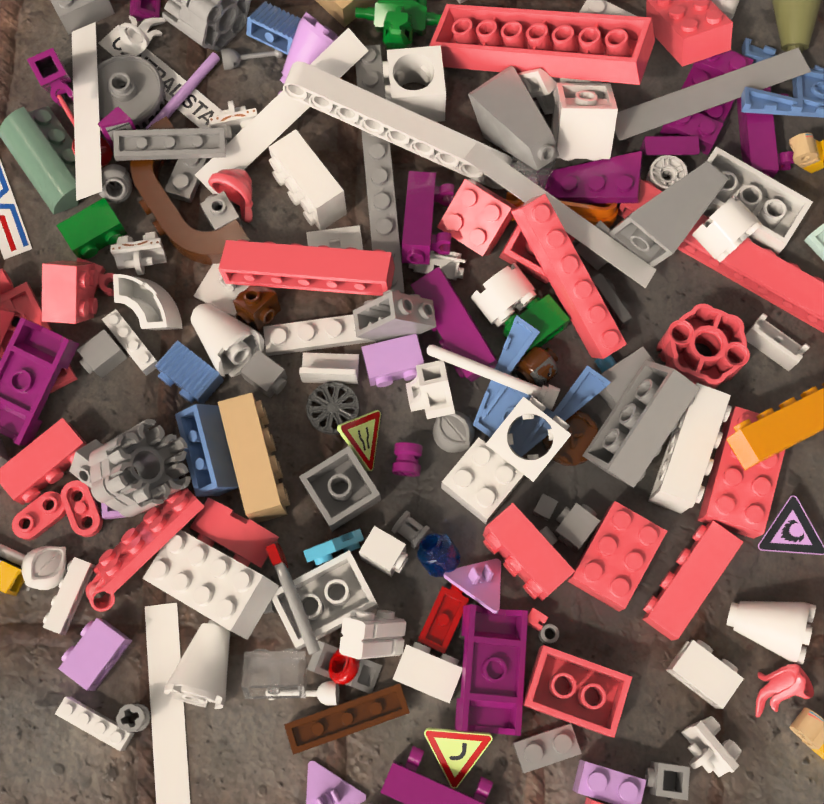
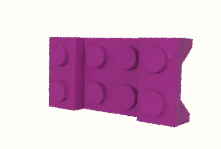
[660,50,754,155]
[0,317,79,446]
[455,604,528,736]

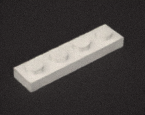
[263,314,376,356]

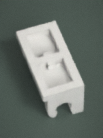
[745,313,810,371]

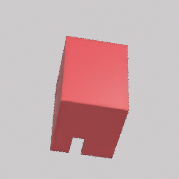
[527,608,548,631]

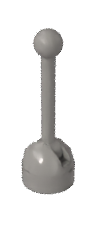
[221,48,284,70]

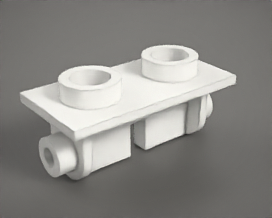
[409,251,467,280]

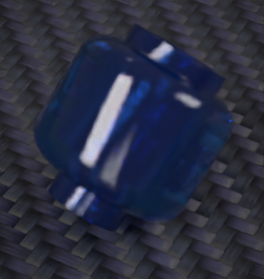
[417,533,461,577]

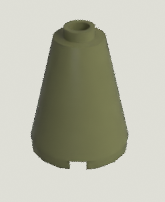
[772,0,822,53]

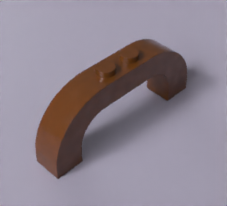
[130,116,251,265]

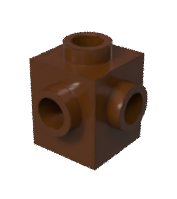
[233,286,281,331]

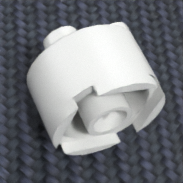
[692,195,762,263]
[471,263,537,327]

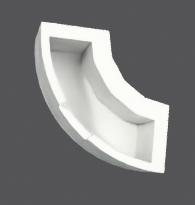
[113,274,182,330]

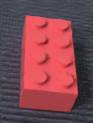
[698,406,785,539]

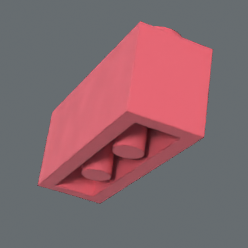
[0,418,87,505]

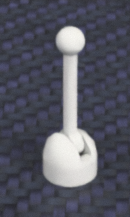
[266,681,339,706]

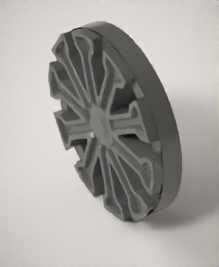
[306,382,360,435]

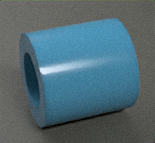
[595,355,617,373]

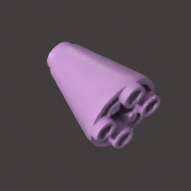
[280,12,338,83]

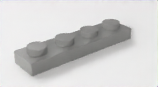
[113,128,226,161]

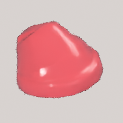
[208,169,253,223]

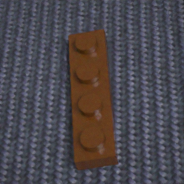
[284,683,410,755]

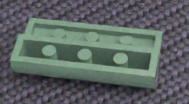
[0,106,79,215]

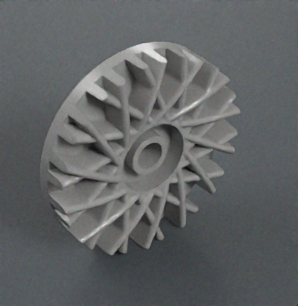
[97,55,166,128]

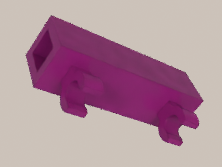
[27,48,74,107]
[736,87,794,179]
[402,171,454,265]
[380,746,493,804]

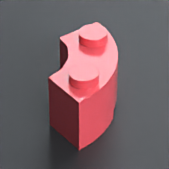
[190,498,279,568]

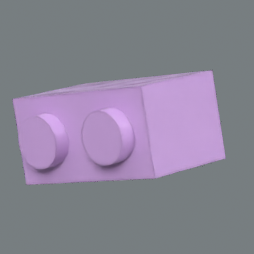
[361,334,424,387]
[58,618,132,691]
[573,760,646,804]

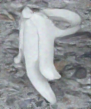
[118,15,166,56]

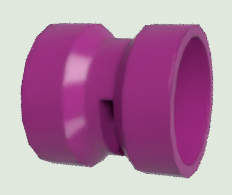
[392,442,423,477]

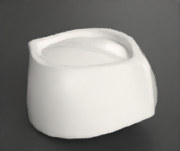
[21,546,67,590]

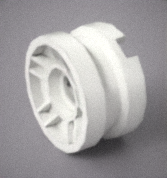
[646,155,688,191]

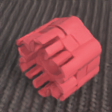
[656,304,750,389]

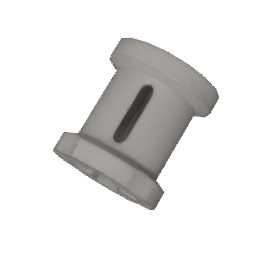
[391,511,430,549]
[116,704,151,733]

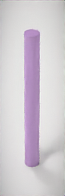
[146,52,220,129]

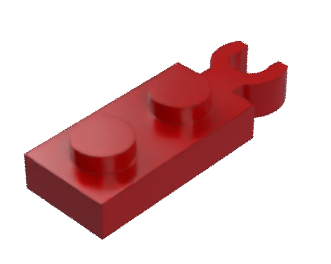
[417,583,469,654]

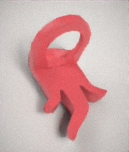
[755,663,814,717]

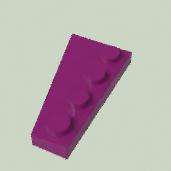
[531,151,643,203]

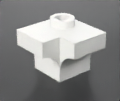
[406,360,455,419]

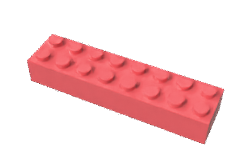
[429,4,655,85]

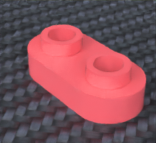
[61,480,103,537]
[12,491,66,540]

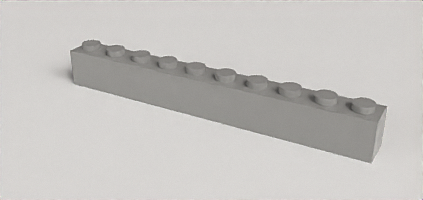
[355,45,404,298]

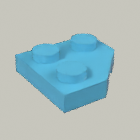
[303,528,364,565]

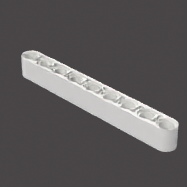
[283,61,514,189]

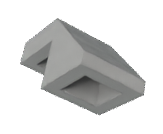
[307,640,382,694]

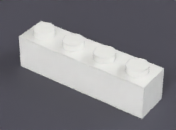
[102,309,158,376]
[43,557,96,635]
[55,697,135,751]

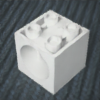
[382,45,446,122]
[551,83,618,161]
[486,396,571,482]

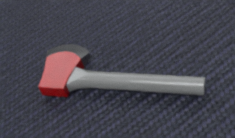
[265,541,321,655]

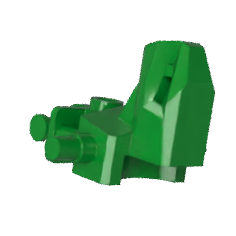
[355,0,442,50]

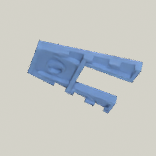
[741,38,824,118]
[473,315,611,457]

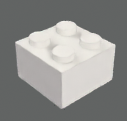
[441,437,524,524]

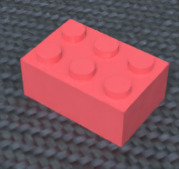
[646,0,733,67]
[567,501,667,612]
[483,503,575,601]
[523,645,632,738]

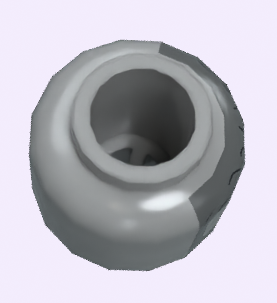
[99,164,133,203]

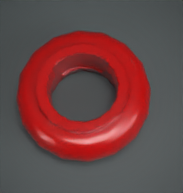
[328,648,360,685]

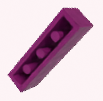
[411,267,498,382]

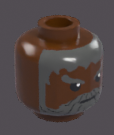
[516,346,558,387]

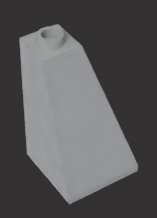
[468,66,559,171]
[608,161,728,267]

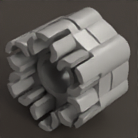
[162,0,251,52]
[89,419,191,517]

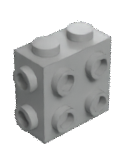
[353,290,436,342]

